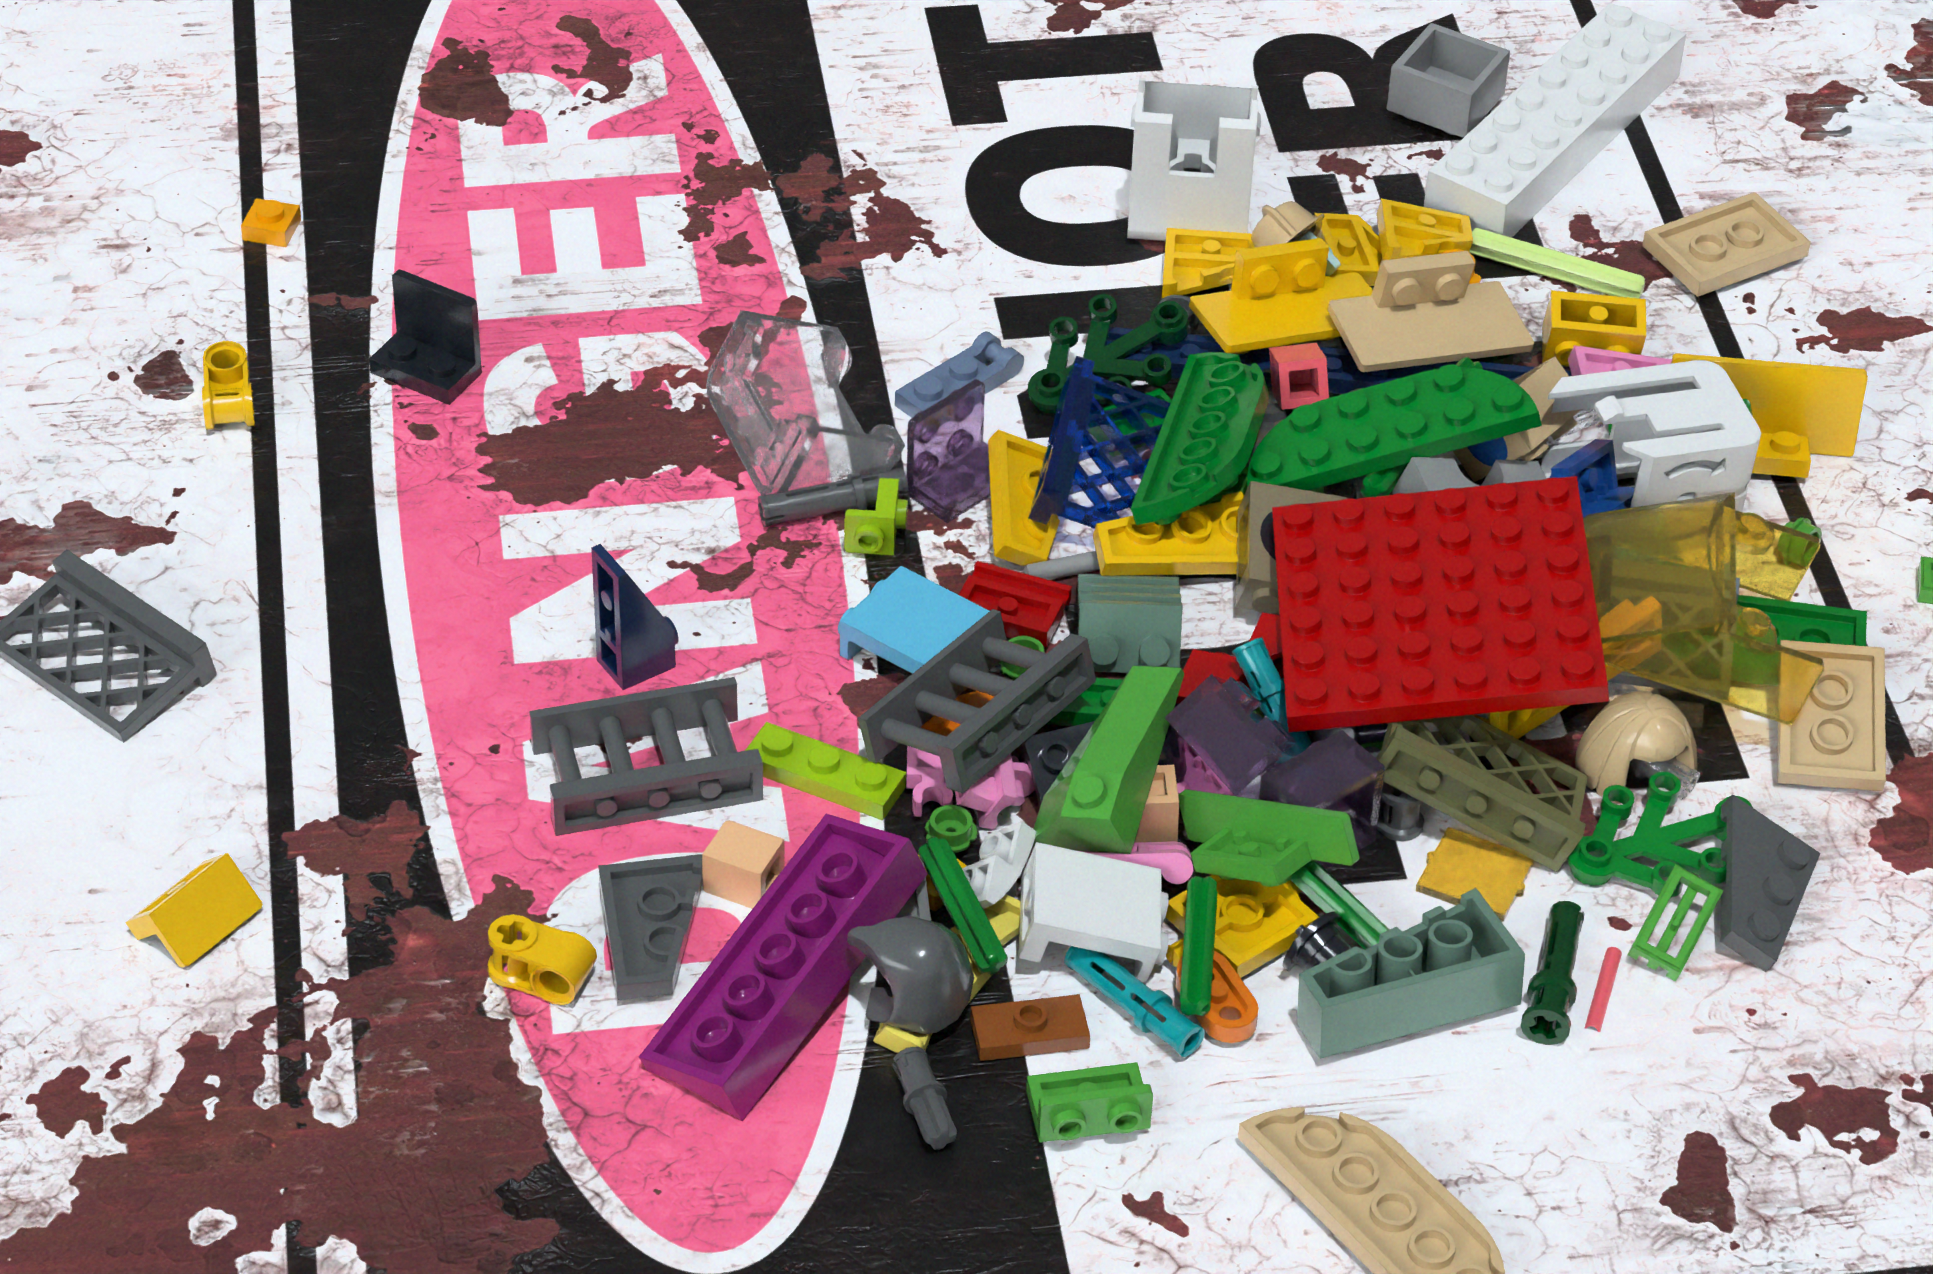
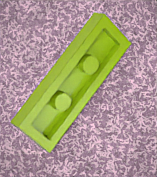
[745,722,906,821]

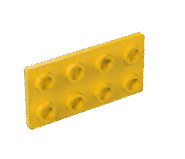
[1189,238,1373,354]
[1671,353,1868,478]

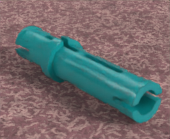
[1232,637,1328,793]
[1064,946,1205,1057]

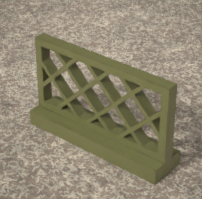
[1370,715,1588,872]

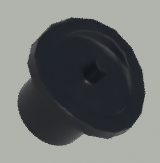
[1282,911,1352,971]

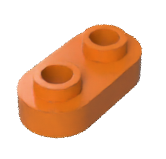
[1175,951,1259,1043]

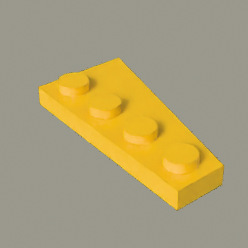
[1093,491,1244,576]

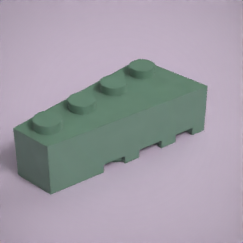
[1297,888,1525,1059]

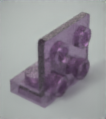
[906,379,991,523]

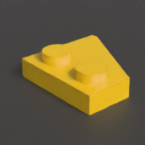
[1376,198,1473,260]
[1314,213,1382,286]
[1162,228,1255,298]

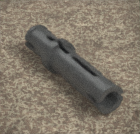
[758,468,909,527]

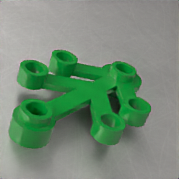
[1567,772,1753,898]

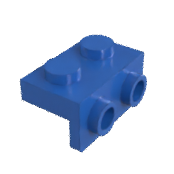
[1550,439,1635,532]

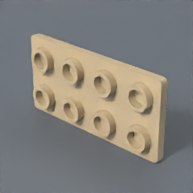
[1327,251,1534,372]

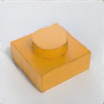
[241,198,301,247]

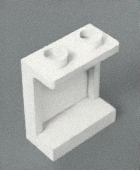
[1019,842,1169,983]

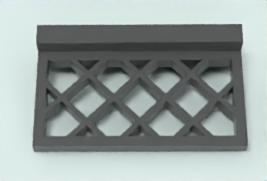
[0,549,217,743]

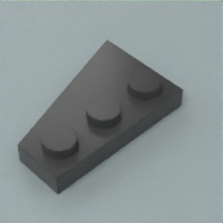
[1720,794,1820,972]
[598,854,703,1000]

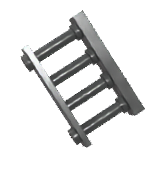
[858,609,1096,793]
[529,677,763,836]

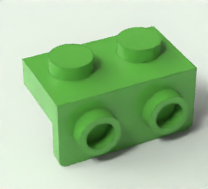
[1026,1062,1153,1142]

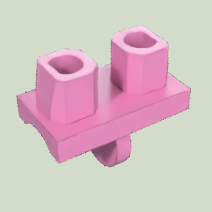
[955,753,1035,830]

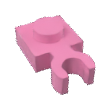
[906,746,953,817]

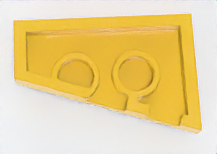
[988,429,1081,566]

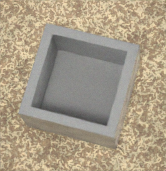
[1387,23,1510,138]

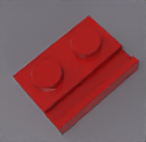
[958,561,1072,648]

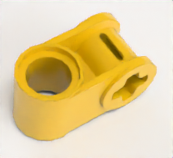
[202,341,255,430]
[488,914,597,1005]

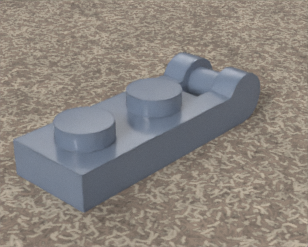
[894,331,1024,429]

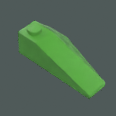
[1033,666,1185,854]

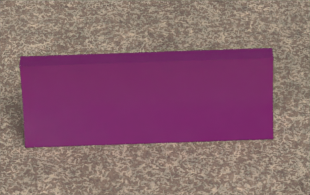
[639,813,927,1122]

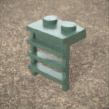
[1077,574,1183,673]

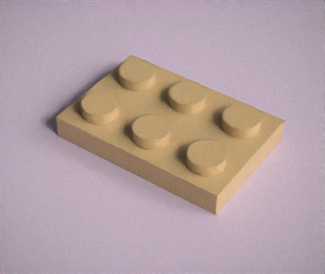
[1642,192,1811,297]
[1777,640,1886,791]

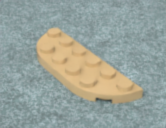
[1238,1107,1505,1274]

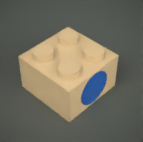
[1452,356,1582,482]

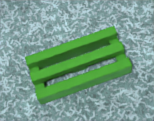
[1627,864,1724,981]

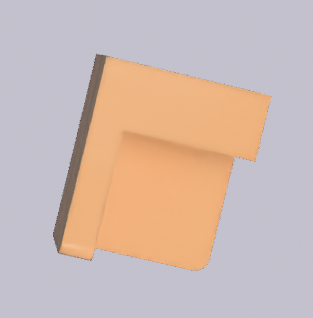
[1134,765,1179,843]
[702,820,785,909]

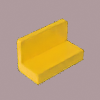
[125,853,263,967]

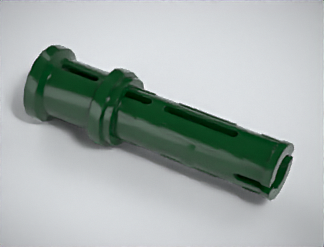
[1520,901,1585,1045]

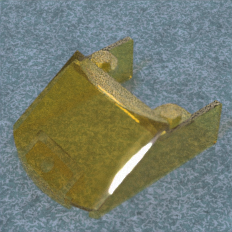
[1583,492,1825,725]

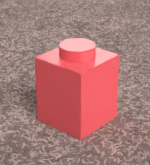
[1269,343,1329,410]

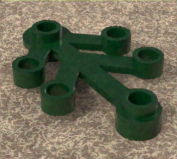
[1028,294,1189,413]

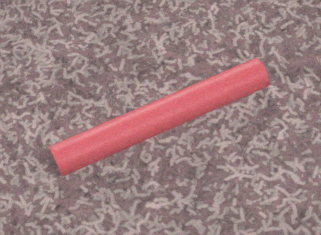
[1584,947,1622,1032]

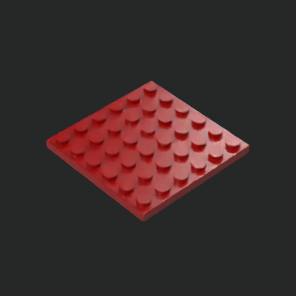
[1272,476,1609,732]

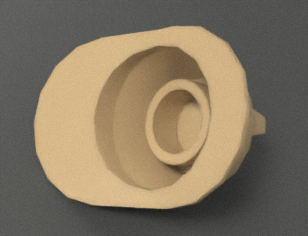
[1251,201,1325,247]

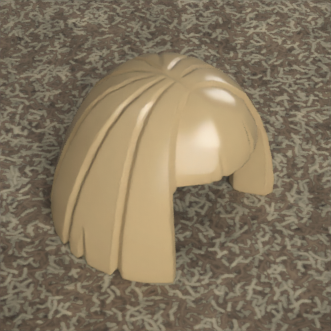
[1575,691,1698,804]

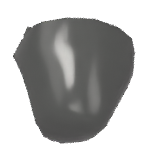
[847,916,974,1034]

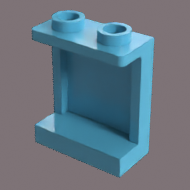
[838,566,990,674]

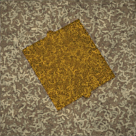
[1416,827,1535,922]

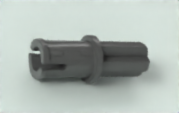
[892,1047,957,1150]

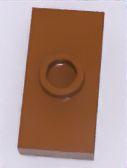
[970,994,1090,1061]

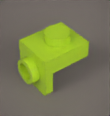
[844,478,908,555]

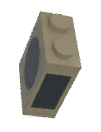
[1236,481,1347,614]

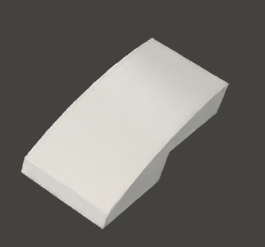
[962,821,1037,909]

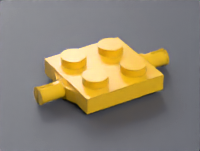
[1165,875,1319,978]

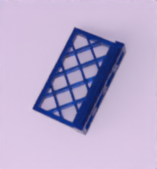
[1028,356,1171,529]

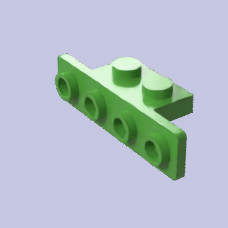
[1178,789,1359,887]

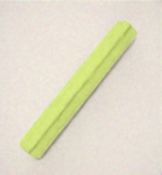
[1469,228,1645,298]

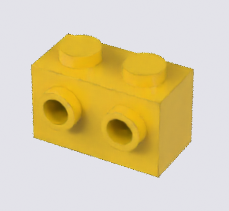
[1542,290,1647,366]

